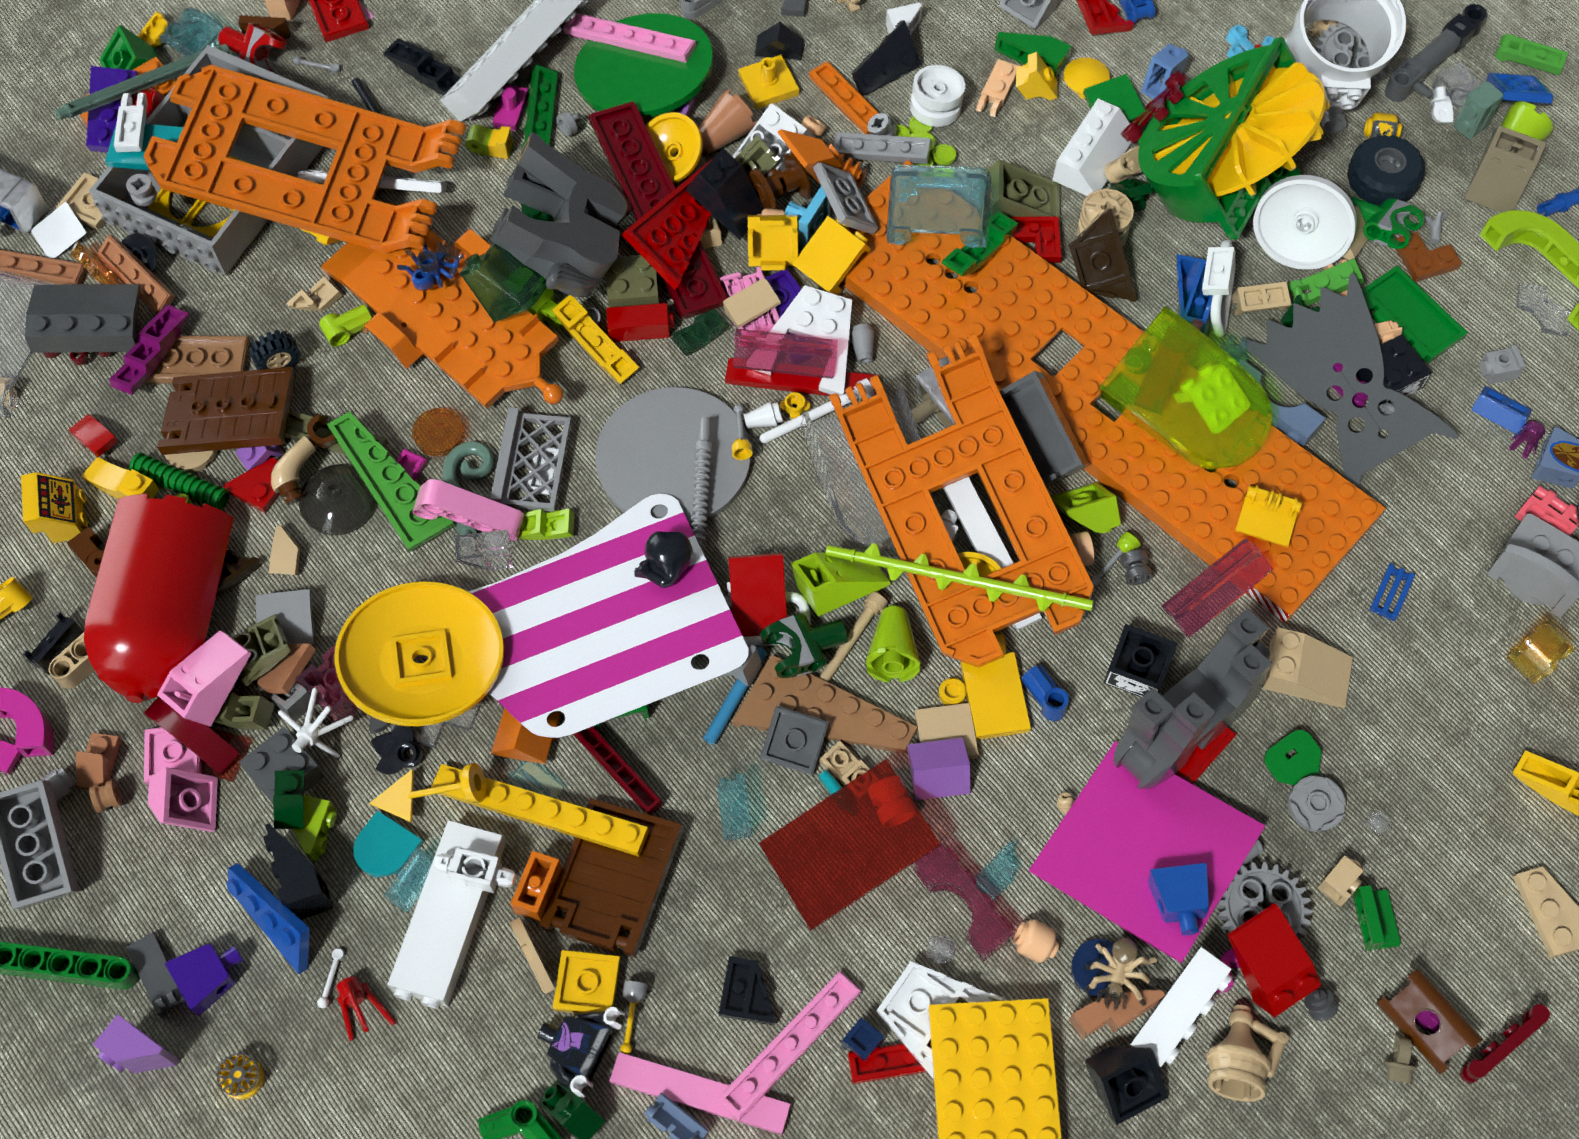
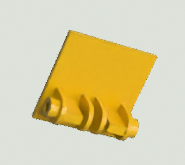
[1235,485,1302,547]

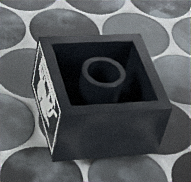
[1356,335,1432,406]
[1103,624,1178,697]

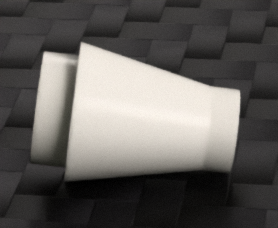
[744,401,783,429]

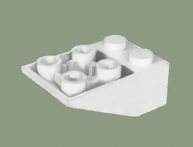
[733,103,815,178]

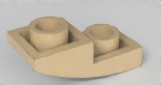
[818,741,879,799]

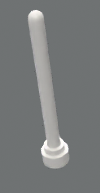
[760,378,875,444]

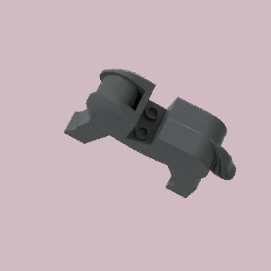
[490,132,632,298]
[1113,608,1272,789]

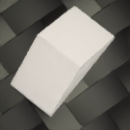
[886,3,922,35]

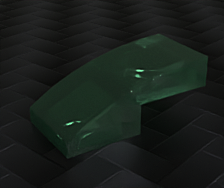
[672,309,729,356]

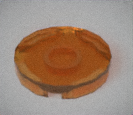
[412,408,464,457]

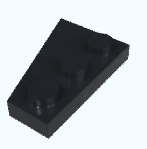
[851,20,921,95]

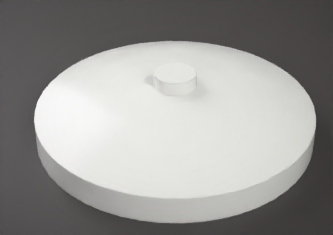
[1253,175,1357,269]

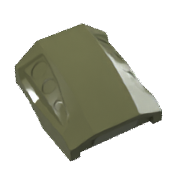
[233,614,290,686]

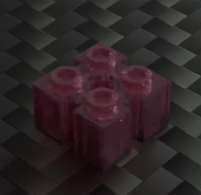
[295,644,355,722]

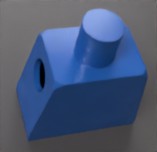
[1147,863,1209,936]

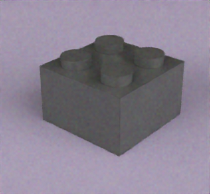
[238,727,325,804]

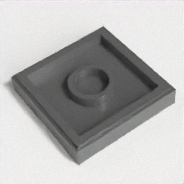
[760,705,830,775]

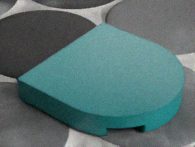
[353,810,424,878]

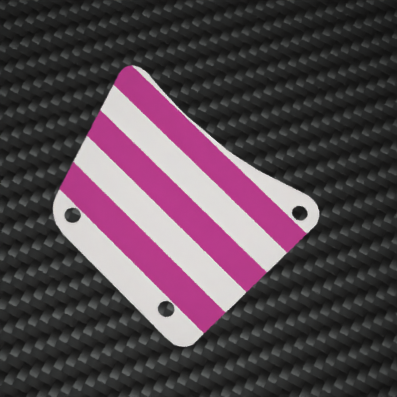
[468,494,749,738]

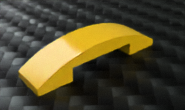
[552,295,639,385]

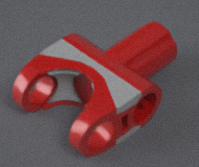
[218,23,287,72]

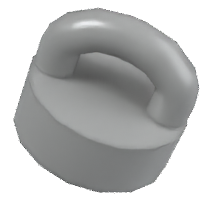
[556,111,581,137]

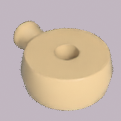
[1309,20,1336,37]

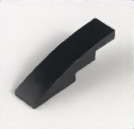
[383,38,461,96]

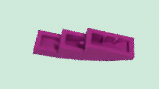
[109,305,190,395]

